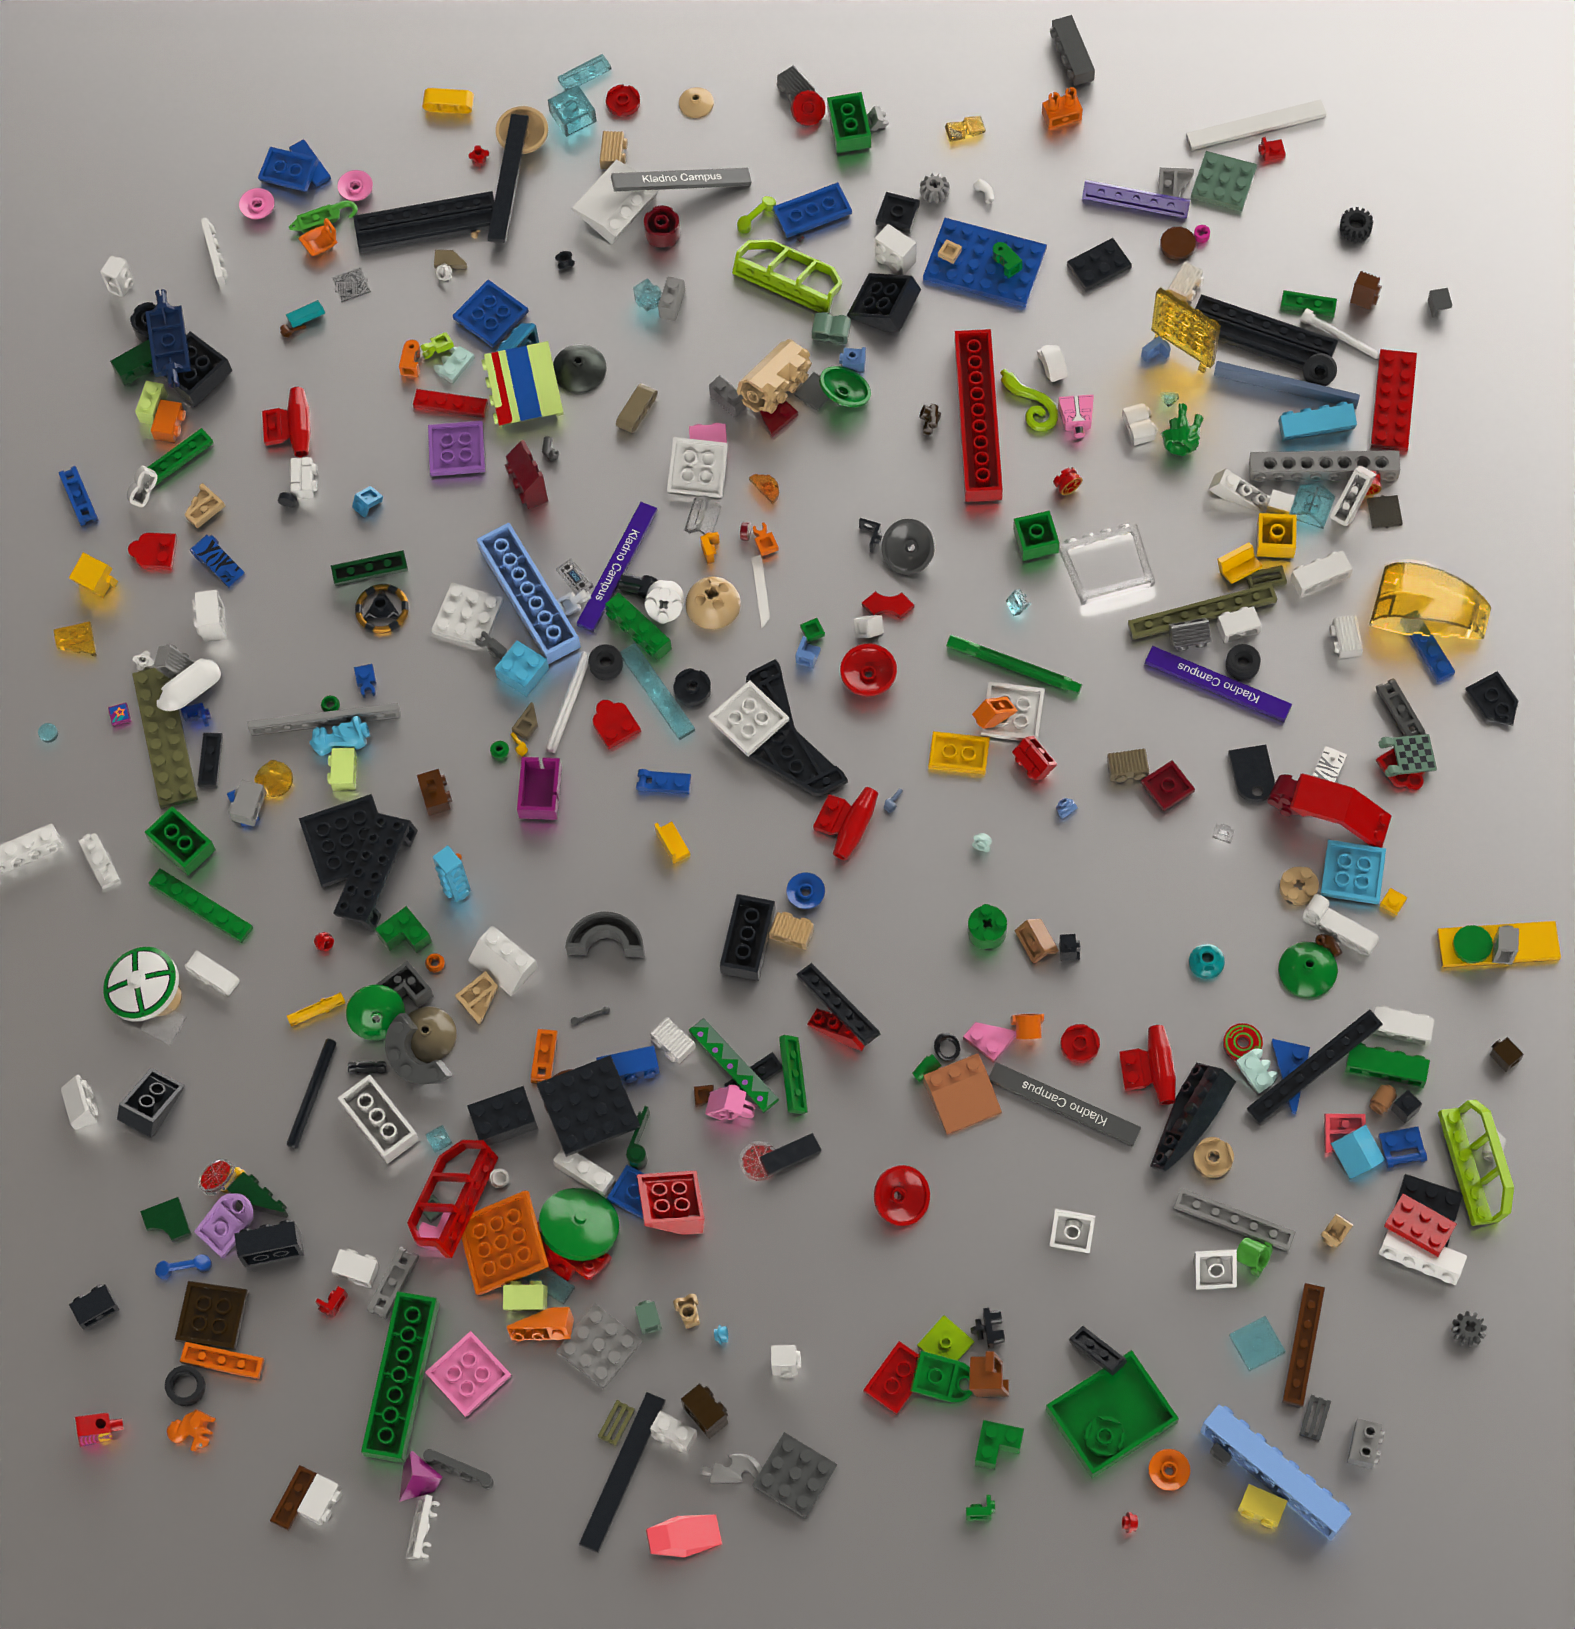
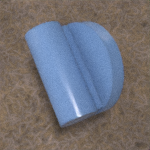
[1056,798,1078,819]

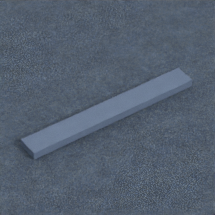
[1214,361,1360,409]

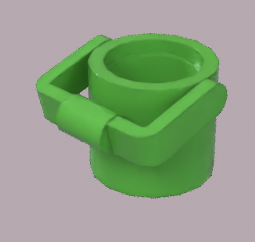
[1237,1237,1273,1277]

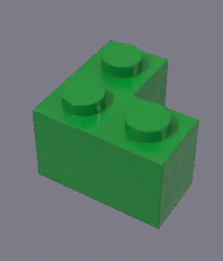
[375,906,432,953]
[975,1420,1024,1470]

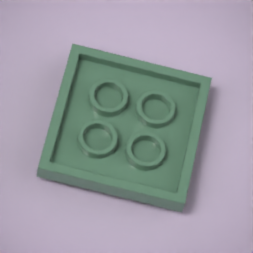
[1191,151,1257,211]

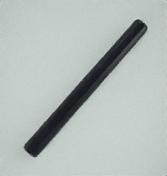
[287,1038,336,1149]

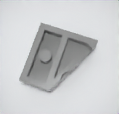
[1159,167,1194,197]

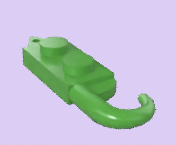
[289,200,358,233]

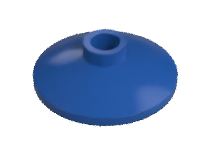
[786,872,825,909]

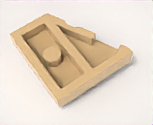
[185,483,225,529]
[455,971,498,1025]

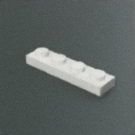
[200,218,227,287]

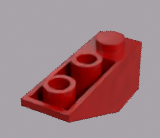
[807,1008,865,1051]

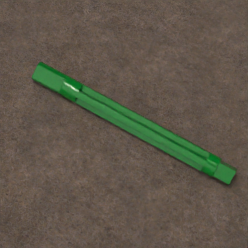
[946,634,1082,693]

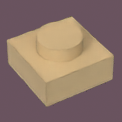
[938,239,962,264]

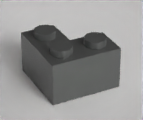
[376,961,434,1008]

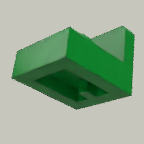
[966,1495,995,1520]

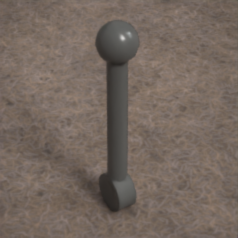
[571,1006,610,1026]

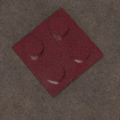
[1141,760,1195,812]

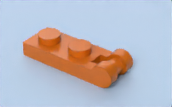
[531,1029,558,1084]

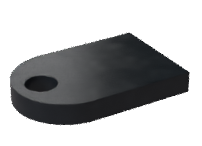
[1228,744,1275,803]

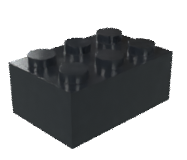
[467,1086,538,1146]
[234,1220,304,1267]

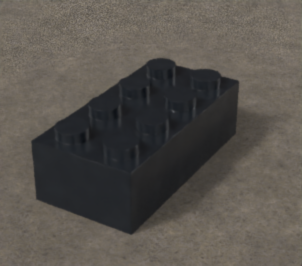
[720,894,776,981]

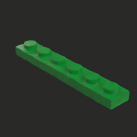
[149,868,253,943]

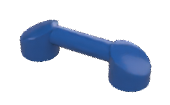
[155,1254,212,1279]

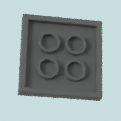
[752,1432,837,1519]

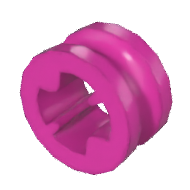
[1194,225,1210,243]

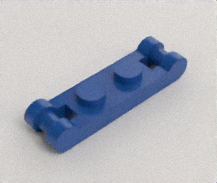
[58,466,98,526]

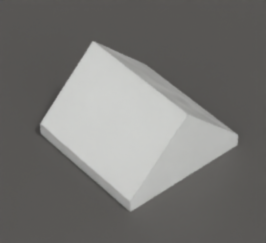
[1050,1209,1096,1253]
[1193,1250,1237,1289]

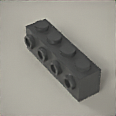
[1050,15,1095,86]

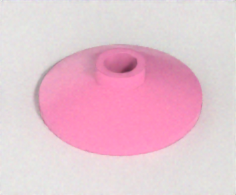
[337,170,373,201]
[239,188,275,219]

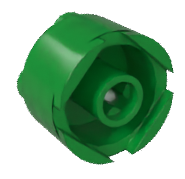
[968,904,1007,950]

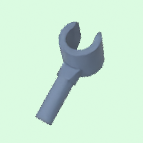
[884,788,903,813]

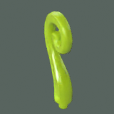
[1000,369,1059,432]

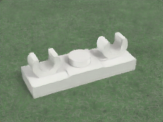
[79,832,120,889]
[405,1495,440,1560]

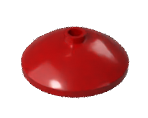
[840,644,897,697]
[874,1165,930,1226]

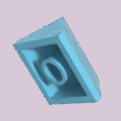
[1330,1125,1385,1179]

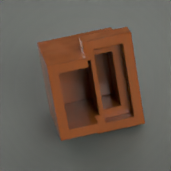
[969,1351,1009,1397]

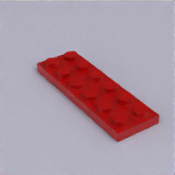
[1370,349,1417,452]

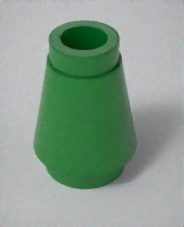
[912,1054,942,1082]

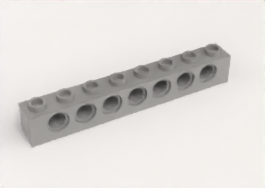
[1249,451,1400,482]

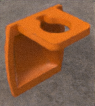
[298,218,338,256]

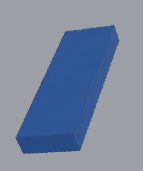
[289,139,331,187]

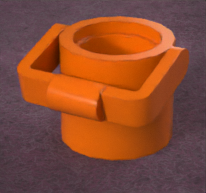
[1010,1014,1044,1039]

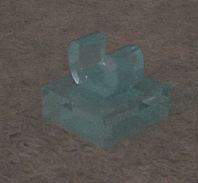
[1006,589,1031,616]

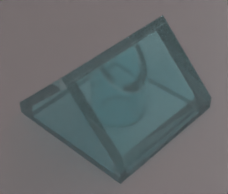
[1289,482,1335,529]

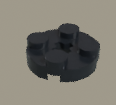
[673,668,711,707]

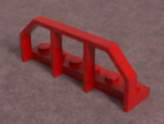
[407,1140,499,1258]

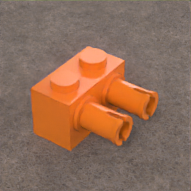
[1042,87,1083,129]

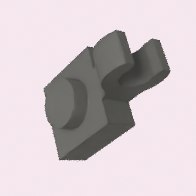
[475,631,507,659]

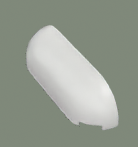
[157,658,221,711]

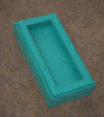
[286,300,325,328]

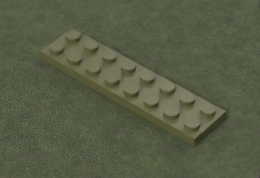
[132,668,198,809]

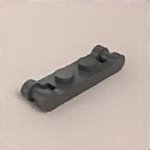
[1376,678,1426,736]
[423,1449,494,1489]

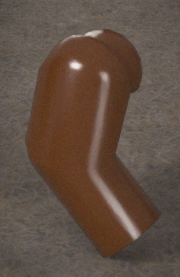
[1315,934,1343,957]

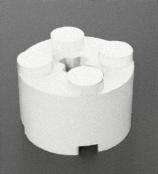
[645,580,684,624]

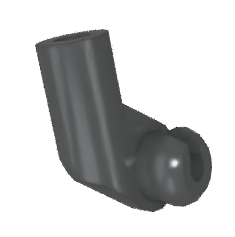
[542,436,560,461]

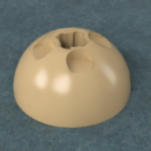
[685,577,741,629]

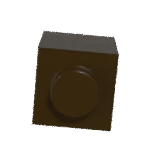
[1490,1037,1524,1072]

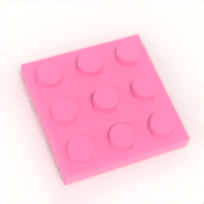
[425,1331,512,1418]

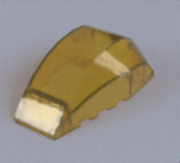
[1369,559,1491,639]

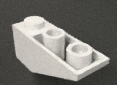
[1208,469,1267,513]

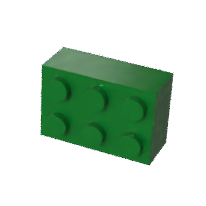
[827,92,871,153]
[145,806,216,876]

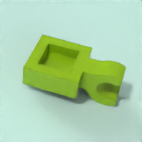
[420,332,454,359]

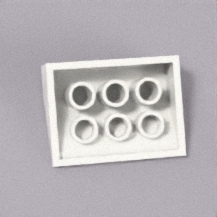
[571,159,659,244]

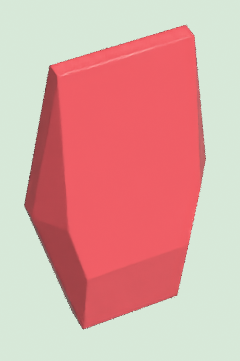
[646,1514,722,1558]

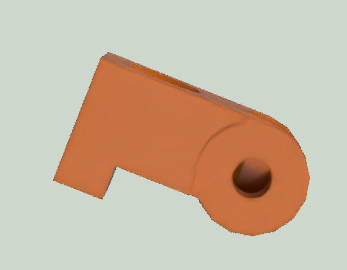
[399,340,421,377]

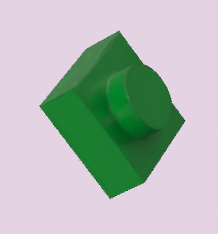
[800,618,825,643]

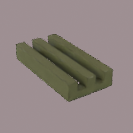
[1246,565,1287,589]
[598,1400,635,1446]

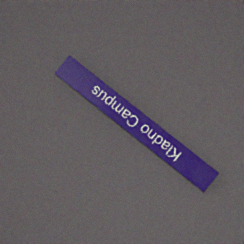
[577,502,658,632]
[1145,646,1292,722]

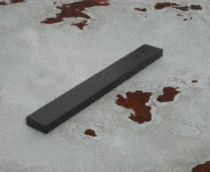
[487,114,529,243]
[1247,1009,1383,1125]
[579,1392,666,1553]

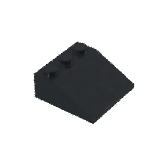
[847,273,921,332]
[152,331,232,407]

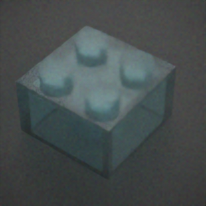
[547,85,597,137]

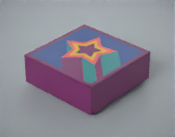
[108,703,131,726]

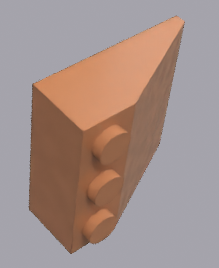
[923,1053,1002,1135]

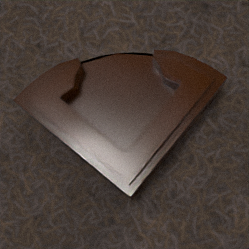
[694,1085,714,1107]

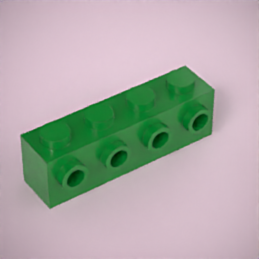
[605,592,672,661]

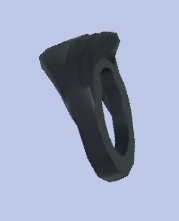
[934,1033,961,1061]

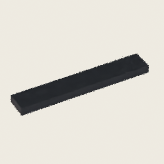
[796,963,881,1046]

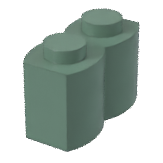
[812,312,851,344]

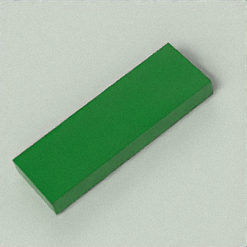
[1280,290,1337,317]

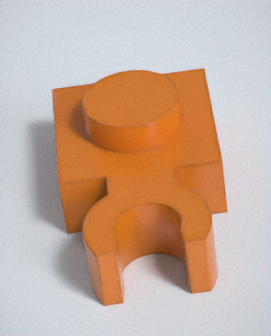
[753,522,779,557]

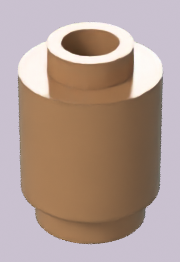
[1369,1084,1397,1115]

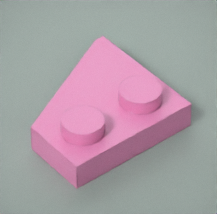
[963,1022,1016,1063]

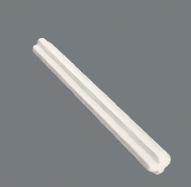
[545,652,590,753]

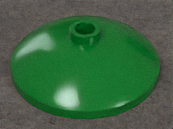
[819,366,871,408]
[1278,941,1338,998]
[346,985,405,1041]

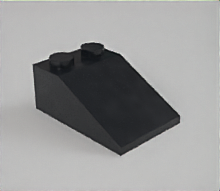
[117,1068,185,1137]

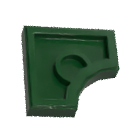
[140,1197,191,1241]

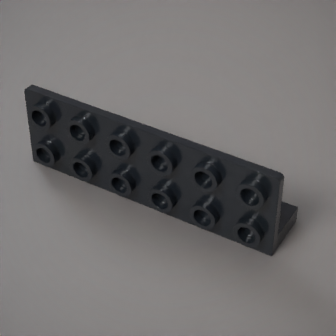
[333,813,418,932]

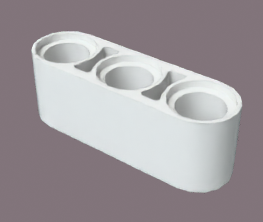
[184,951,241,997]

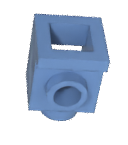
[839,347,866,372]

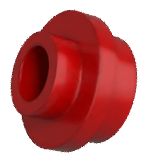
[1122,1512,1138,1533]

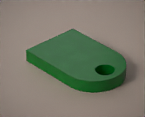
[910,1351,972,1403]

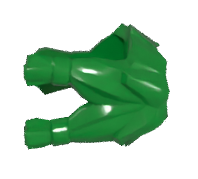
[1161,403,1204,456]

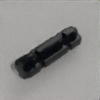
[348,1061,387,1074]

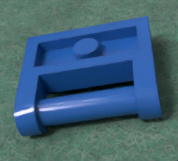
[1378,1126,1427,1168]

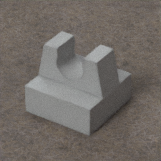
[867,106,889,131]

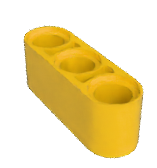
[422,88,474,114]

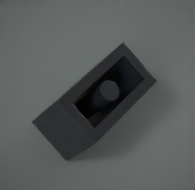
[69,1284,120,1330]

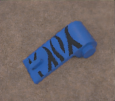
[190,535,245,588]

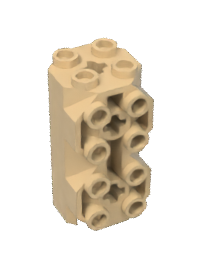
[737,339,812,414]

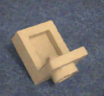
[1321,1214,1353,1247]

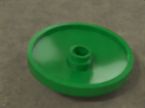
[538,1188,619,1261]

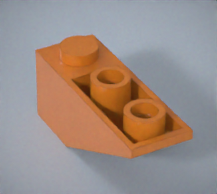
[507,1307,574,1341]

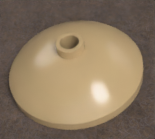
[496,106,548,154]

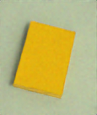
[928,731,990,775]

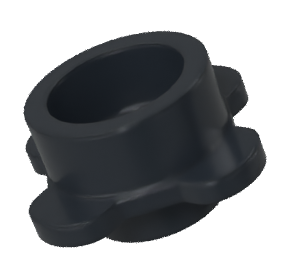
[555,251,575,269]

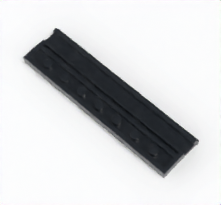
[353,191,494,252]
[1187,294,1338,375]

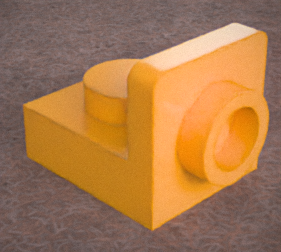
[700,532,720,564]

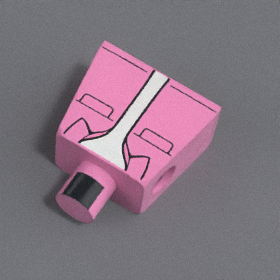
[1058,395,1094,438]

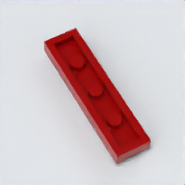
[413,389,488,418]

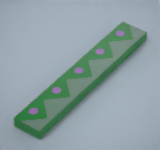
[689,1018,779,1113]

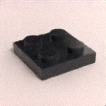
[876,192,920,233]

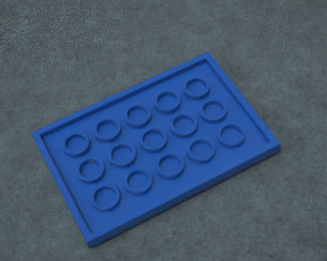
[923,218,1047,307]

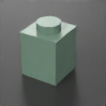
[635,1300,662,1335]

